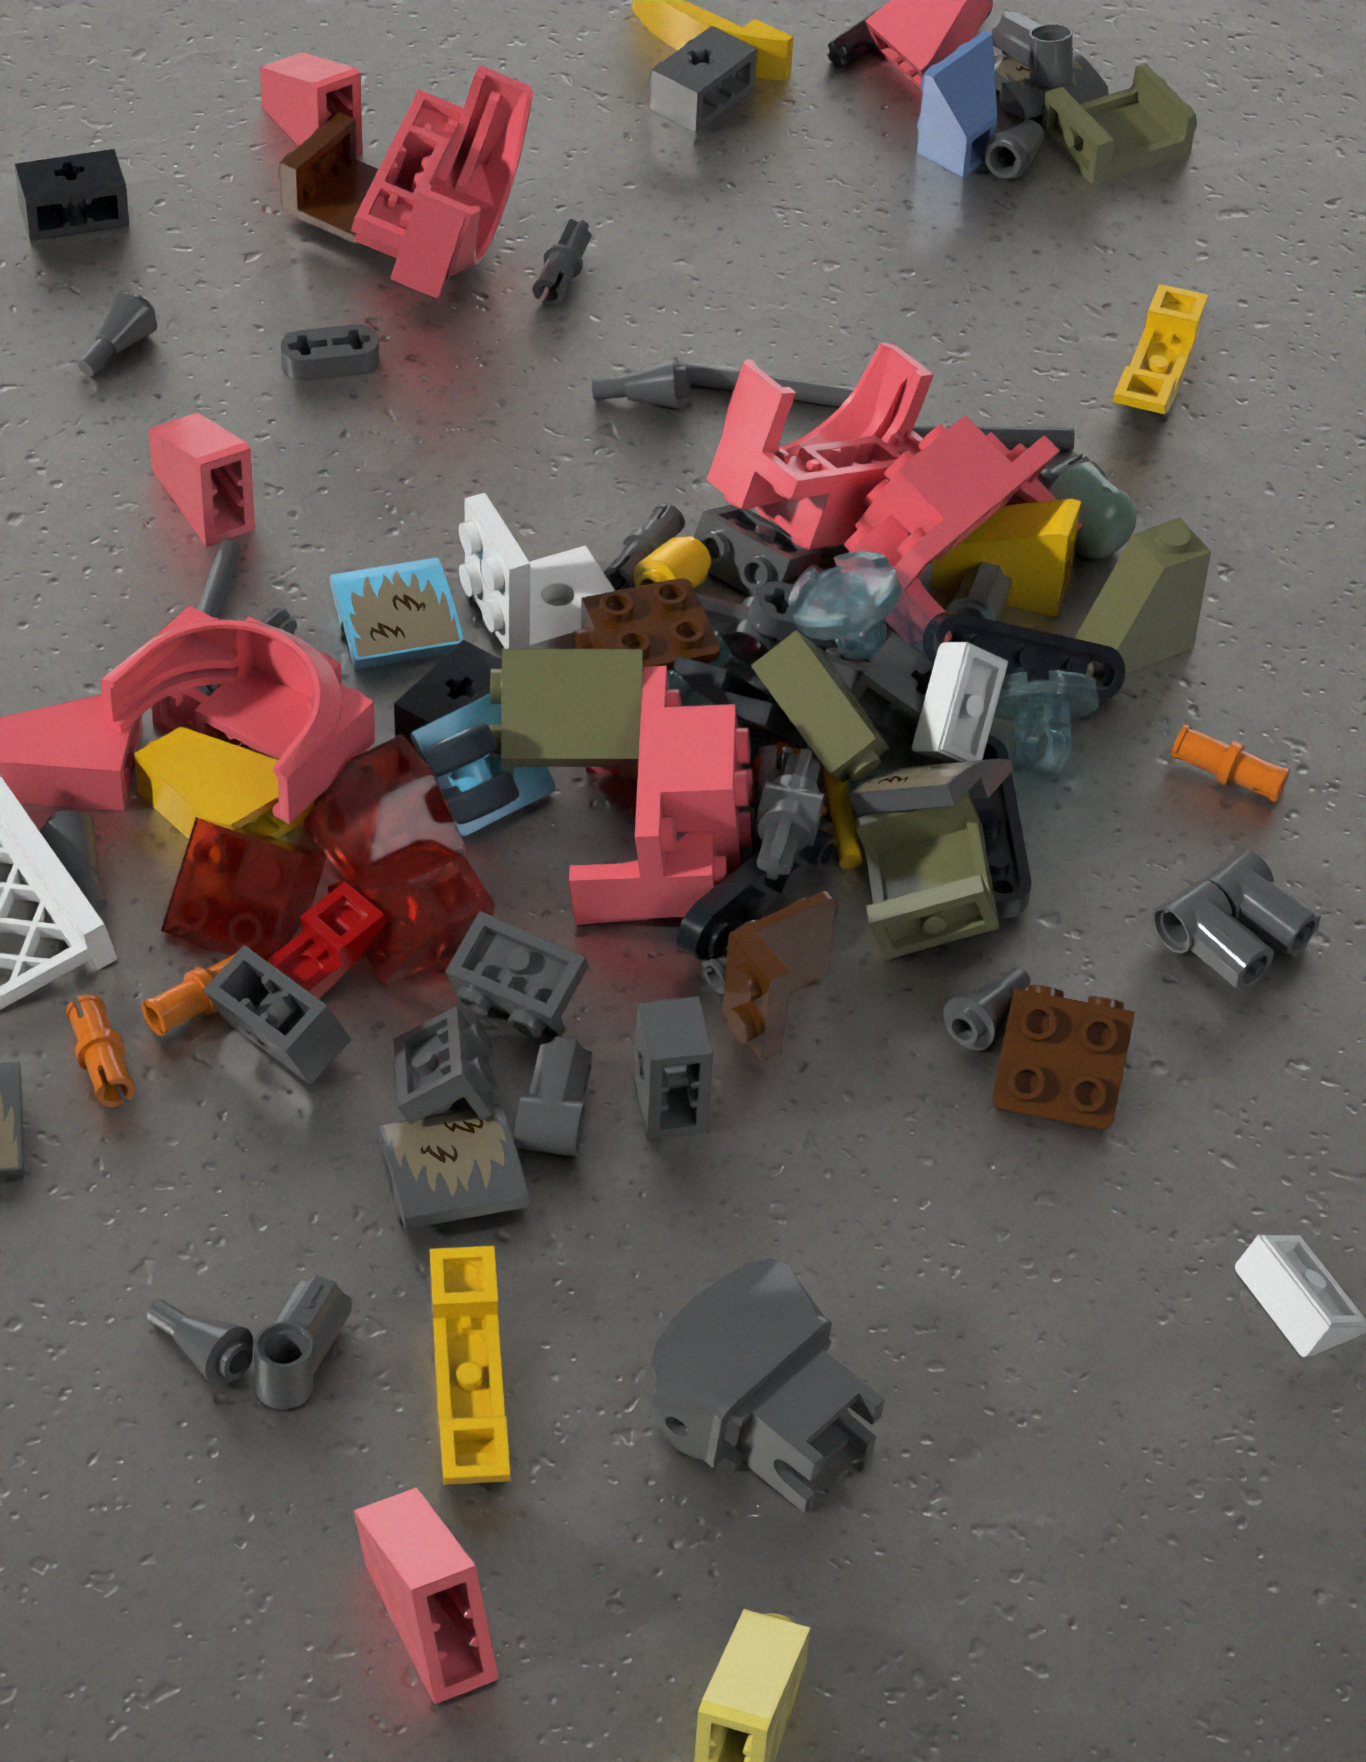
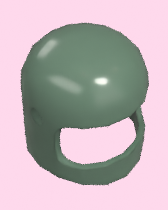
[1048,461,1137,560]

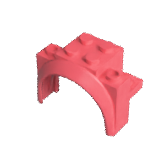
[351,65,533,299]
[707,343,934,550]
[836,415,1082,644]
[101,605,375,824]
[569,666,754,925]

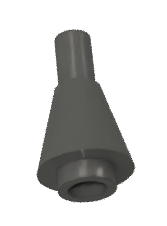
[77,293,157,376]
[592,356,690,409]
[40,810,107,913]
[943,967,1031,1050]
[147,1299,253,1387]

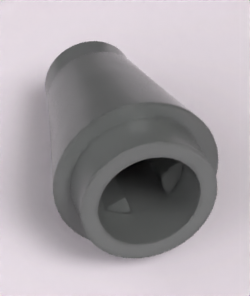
[985,120,1044,178]

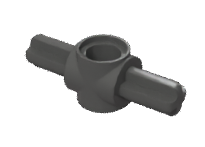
[755,749,825,880]

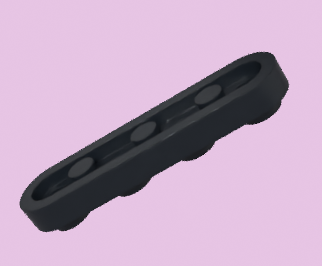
[923,611,1126,701]
[972,735,1032,918]
[676,816,838,960]

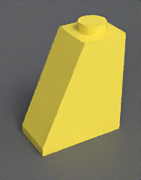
[694,1609,810,1762]

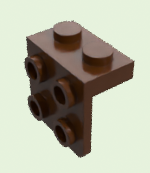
[278,112,378,245]
[574,578,720,671]
[722,891,837,1061]
[992,985,1135,1131]

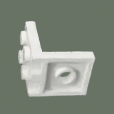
[459,493,615,649]

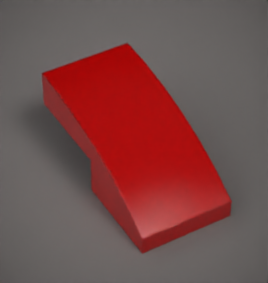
[266,882,386,999]

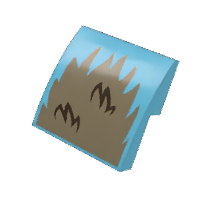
[329,557,464,670]

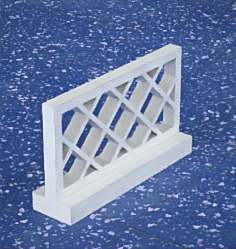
[0,776,118,1010]

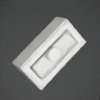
[912,642,1008,763]
[1235,1235,1366,1357]

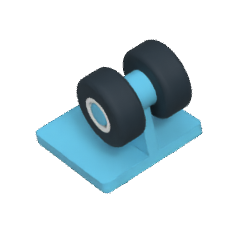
[411,694,556,837]

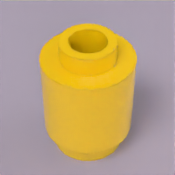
[633,536,711,589]

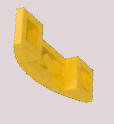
[632,0,794,80]
[1113,284,1209,414]
[430,1246,510,1485]

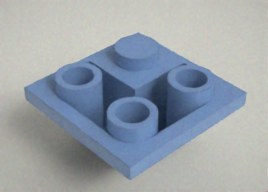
[917,30,997,178]

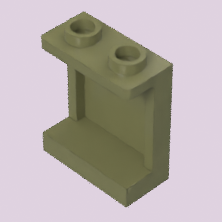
[1041,63,1197,185]
[490,649,643,779]
[855,792,1000,960]

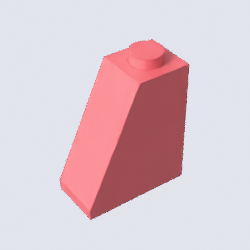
[865,0,993,89]
[260,52,363,156]
[148,412,255,547]
[0,694,143,812]
[354,1487,499,1704]

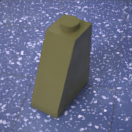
[1075,517,1211,675]
[751,630,889,783]

